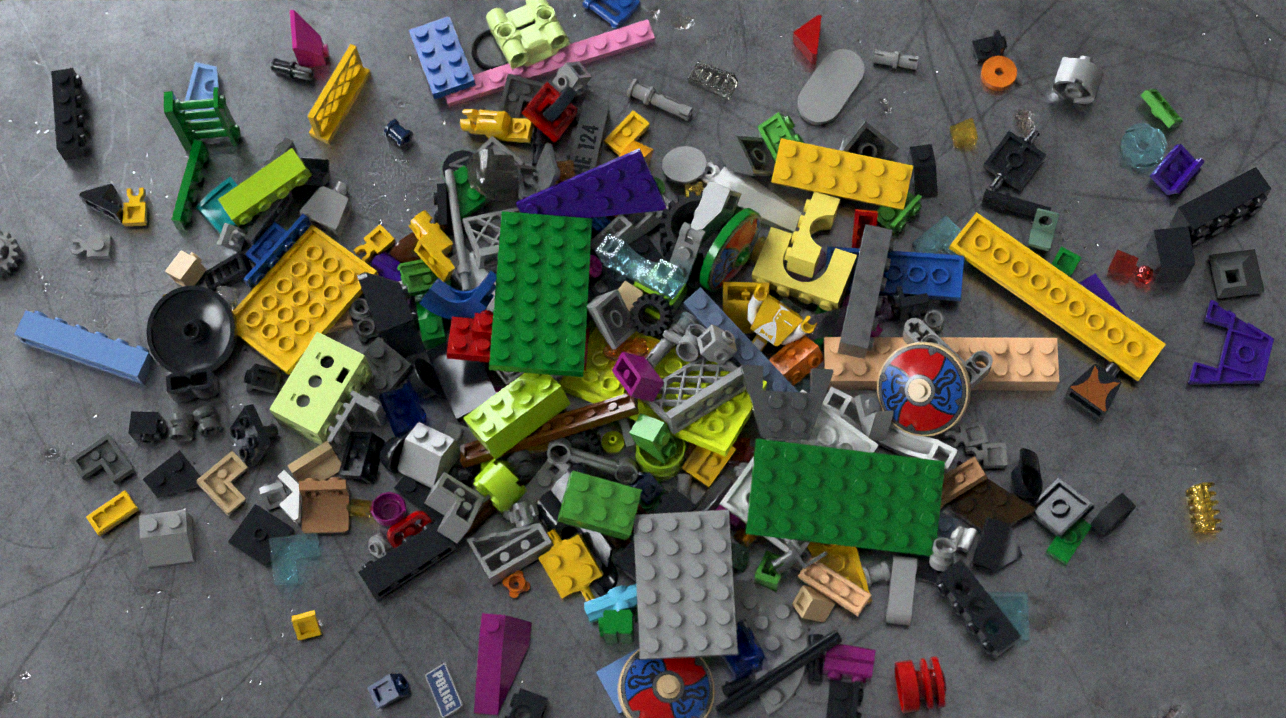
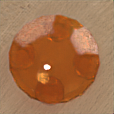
[602,338,649,361]

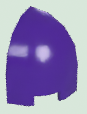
[370,251,401,282]

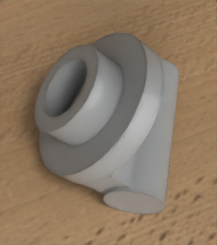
[368,531,395,558]

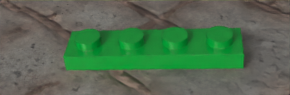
[171,140,208,230]

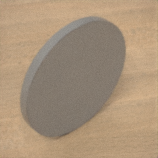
[662,146,707,184]

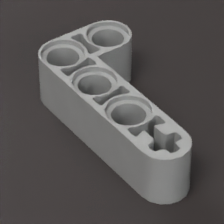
[903,318,993,390]

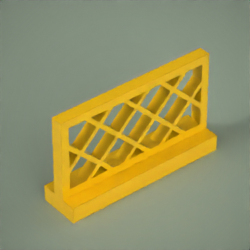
[307,44,371,144]

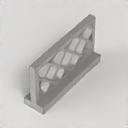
[462,207,520,270]
[641,355,746,434]

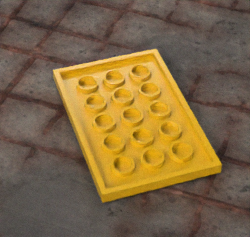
[233,224,379,375]

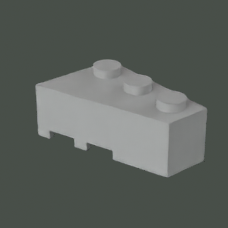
[467,523,553,585]

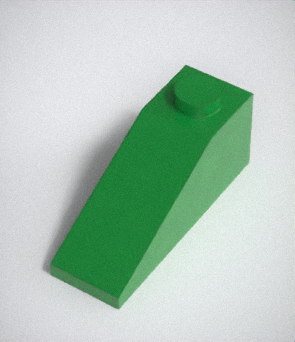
[415,293,447,350]

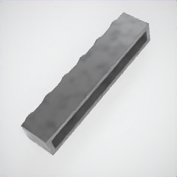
[838,224,895,359]

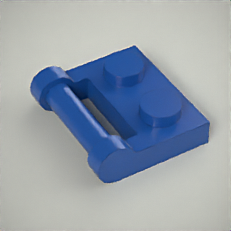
[582,0,640,30]

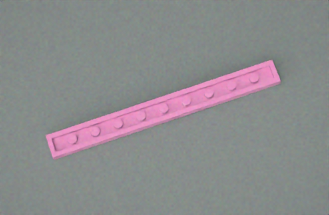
[445,19,655,107]

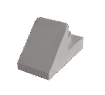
[854,394,894,442]

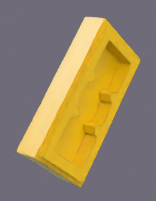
[86,490,139,537]

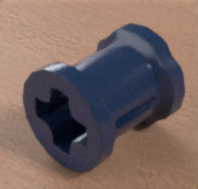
[384,119,413,148]

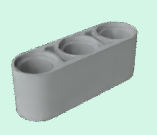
[886,555,917,626]

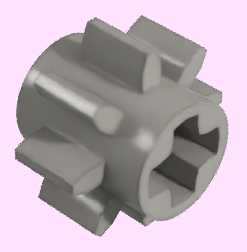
[508,500,539,527]

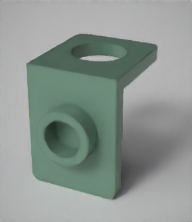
[1028,208,1059,251]

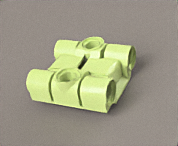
[486,0,570,70]

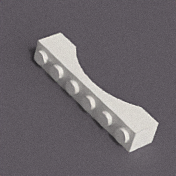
[822,387,958,475]

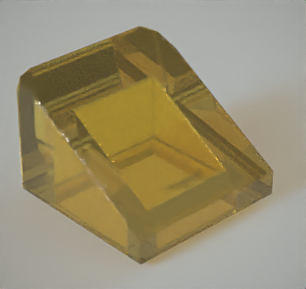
[950,118,978,148]
[346,499,372,518]

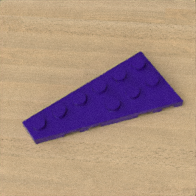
[516,148,668,218]

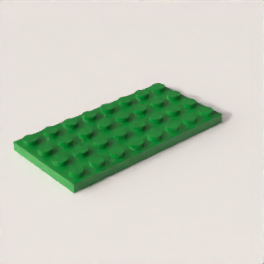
[489,211,592,377]
[745,439,945,556]

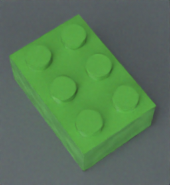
[557,471,642,540]

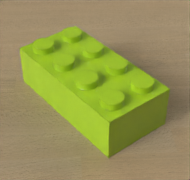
[463,373,571,459]

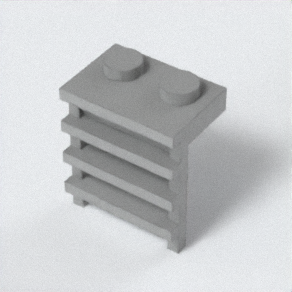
[327,390,387,455]

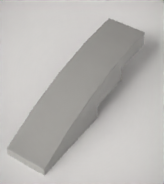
[591,193,671,257]

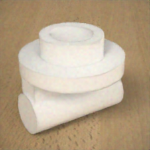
[951,526,978,553]

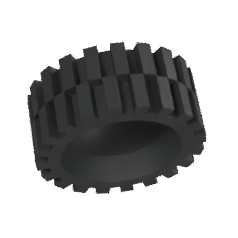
[659,191,736,276]

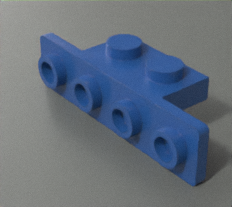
[244,214,311,289]

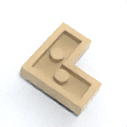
[197,451,248,516]

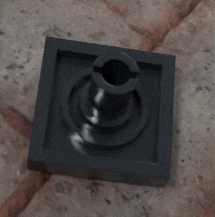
[230,404,278,468]

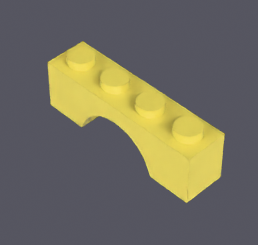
[784,191,840,278]

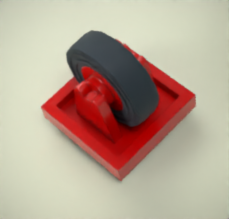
[522,82,578,143]

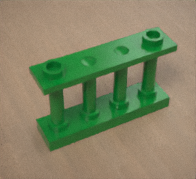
[164,87,241,151]

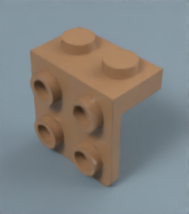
[299,477,350,534]

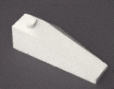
[715,166,801,233]

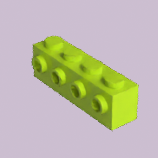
[218,148,312,227]

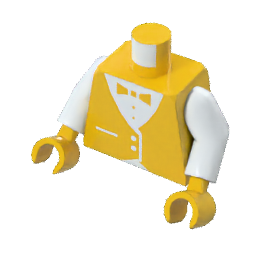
[747,284,818,351]

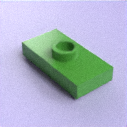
[1141,89,1183,128]

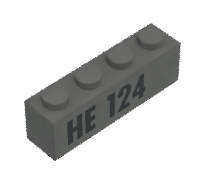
[562,101,610,181]

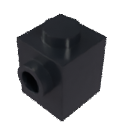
[128,411,166,444]

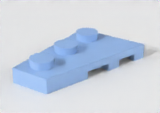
[185,62,223,130]

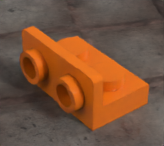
[768,335,824,386]

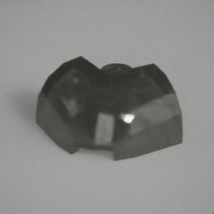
[466,149,518,201]

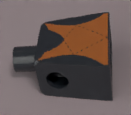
[1066,361,1122,421]

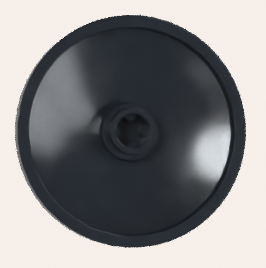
[146,285,238,373]

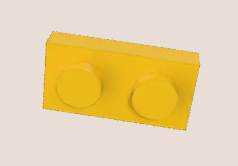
[604,110,650,156]

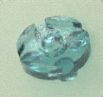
[1120,123,1167,168]

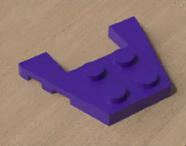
[1188,300,1274,385]

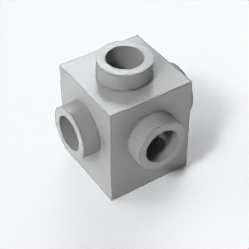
[552,61,592,96]
[697,324,737,366]

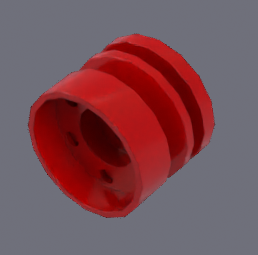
[894,656,946,713]

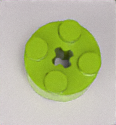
[473,459,528,513]

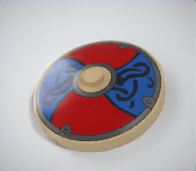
[877,342,971,436]
[618,649,715,718]

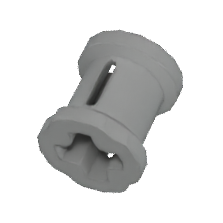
[862,560,891,587]

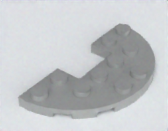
[733,580,807,716]

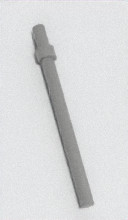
[445,169,471,291]

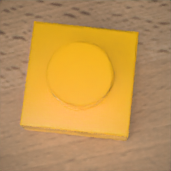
[292,610,321,640]

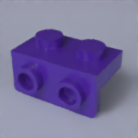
[1149,144,1205,195]

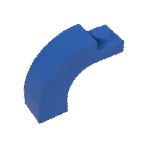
[420,271,497,319]

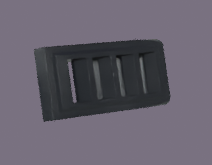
[203,252,252,291]

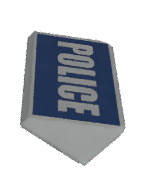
[425,663,465,718]

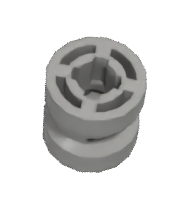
[929,538,957,571]

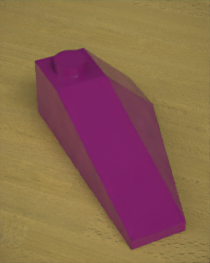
[474,613,532,716]

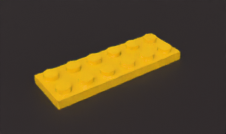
[771,138,913,211]

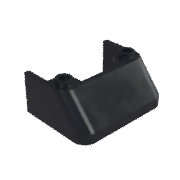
[357,272,426,359]

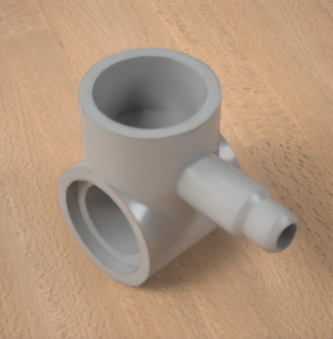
[663,324,707,362]

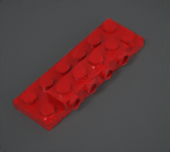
[447,310,590,371]

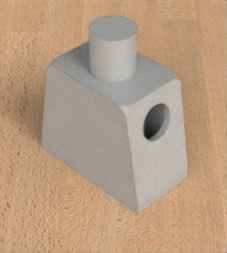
[299,181,352,238]

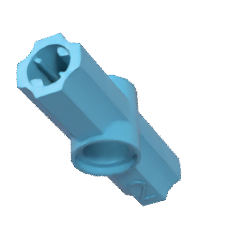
[584,584,638,623]

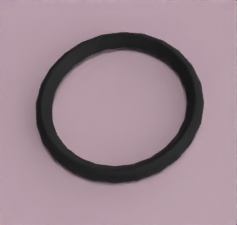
[471,29,509,70]

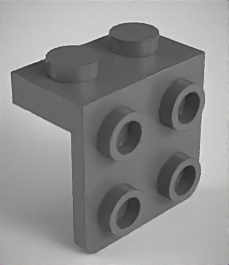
[512,143,560,200]

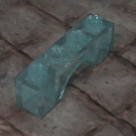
[595,233,686,299]

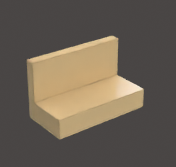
[287,441,341,483]

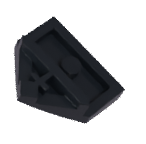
[972,517,1022,570]

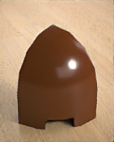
[390,232,421,263]

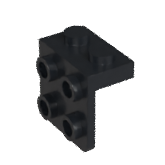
[433,183,485,235]

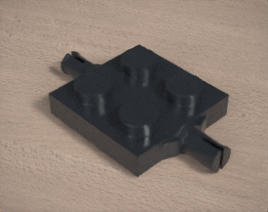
[983,129,1046,192]

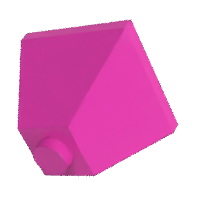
[290,9,329,68]

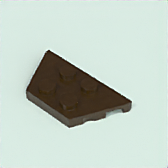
[950,461,1036,532]

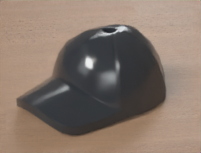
[379,428,414,474]
[1011,448,1043,498]

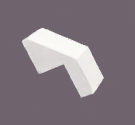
[277,470,302,526]

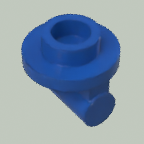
[590,216,611,234]

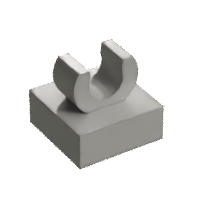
[217,223,246,252]
[259,480,288,510]

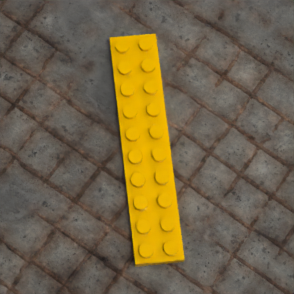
[949,212,1166,381]

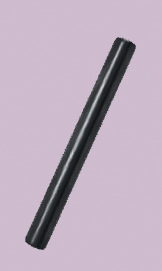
[715,630,842,718]

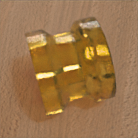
[684,181,704,198]

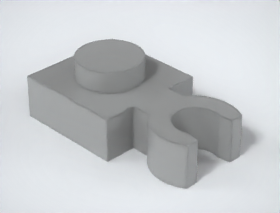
[71,235,113,260]
[944,420,988,450]
[965,443,1008,469]

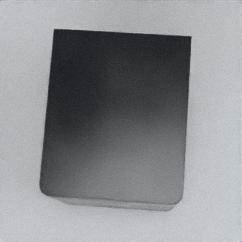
[1146,226,1195,284]

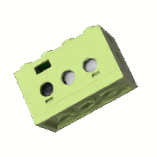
[269,332,372,445]

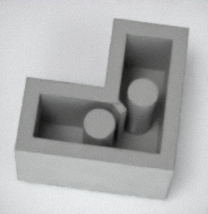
[425,472,484,543]

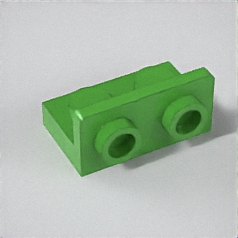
[757,112,804,162]
[877,192,922,236]

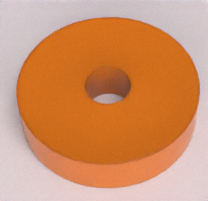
[981,56,1017,91]

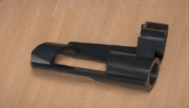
[536,462,618,597]

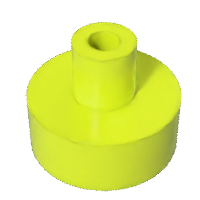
[601,431,625,456]

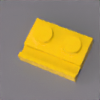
[681,445,736,488]

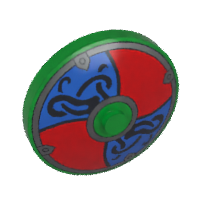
[700,208,762,292]

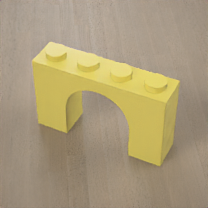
[752,227,857,312]

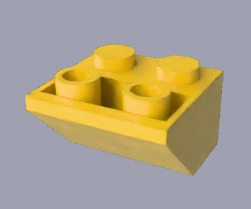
[723,282,769,334]

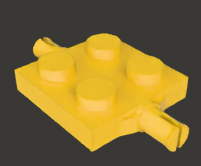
[538,528,603,601]

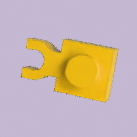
[122,188,148,227]
[353,224,396,263]

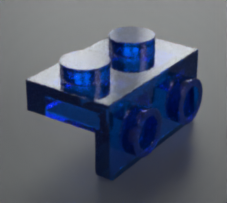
[378,382,426,437]
[723,621,765,680]

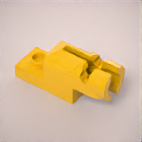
[460,109,534,143]
[408,210,455,282]

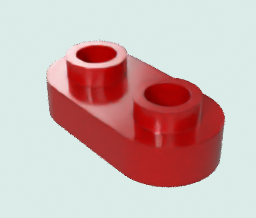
[387,511,432,548]

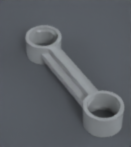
[547,438,639,485]

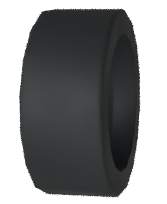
[1091,493,1136,537]

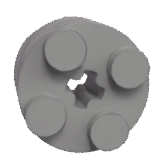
[1053,56,1104,104]

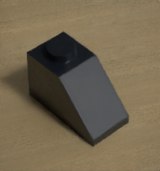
[908,144,938,198]

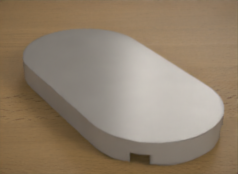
[797,49,864,125]

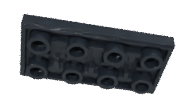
[426,341,496,423]

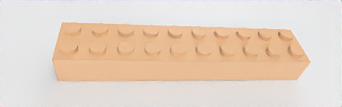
[823,337,1059,391]

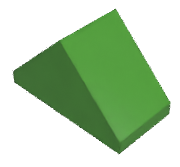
[754,551,784,593]

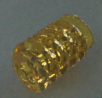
[1185,482,1223,535]

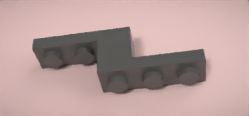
[244,137,297,247]

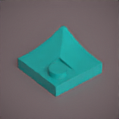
[196,176,238,234]

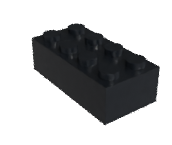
[1170,167,1271,246]

